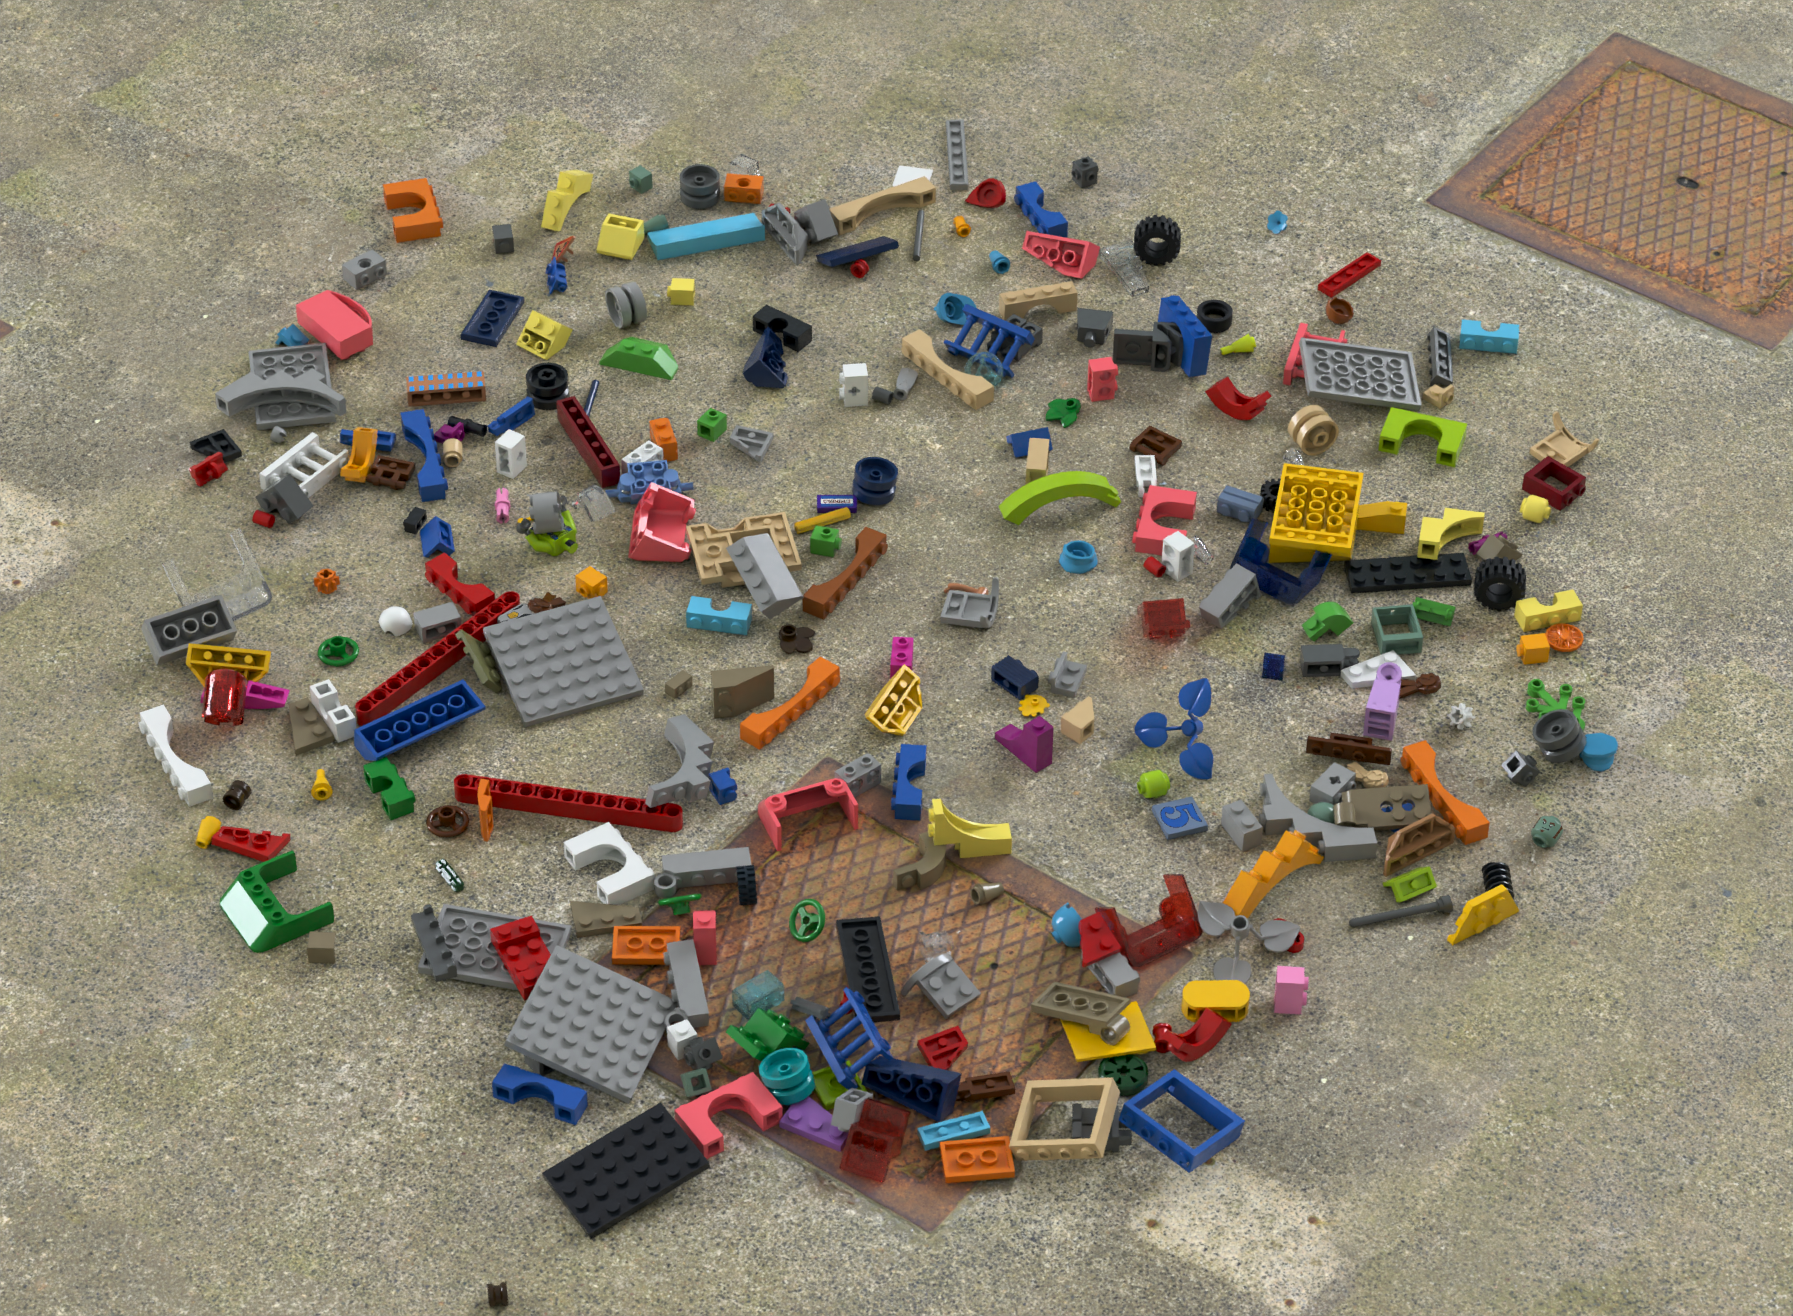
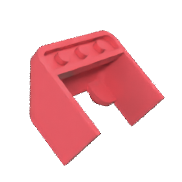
[758,778,858,851]

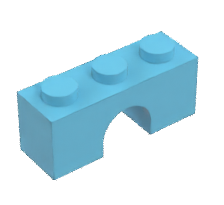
[1459,320,1519,354]
[686,596,752,635]

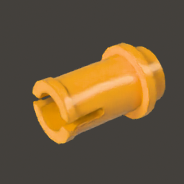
[953,216,971,237]

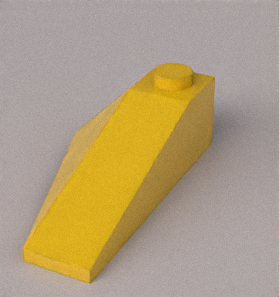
[1356,501,1407,534]

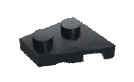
[190,429,242,463]

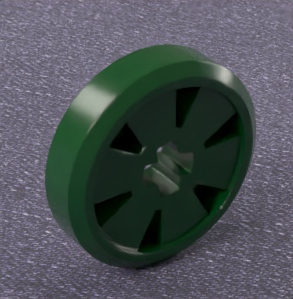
[1098,1054,1149,1096]

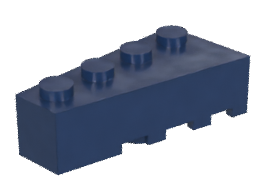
[861,1055,962,1122]

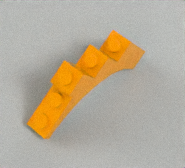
[1223,830,1324,919]

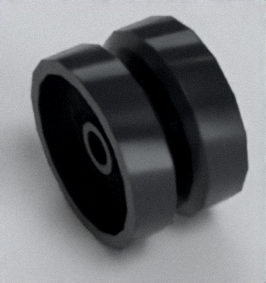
[526,362,570,411]

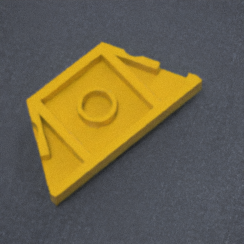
[1447,884,1519,946]

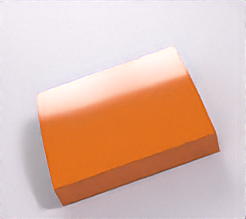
[478,779,494,842]

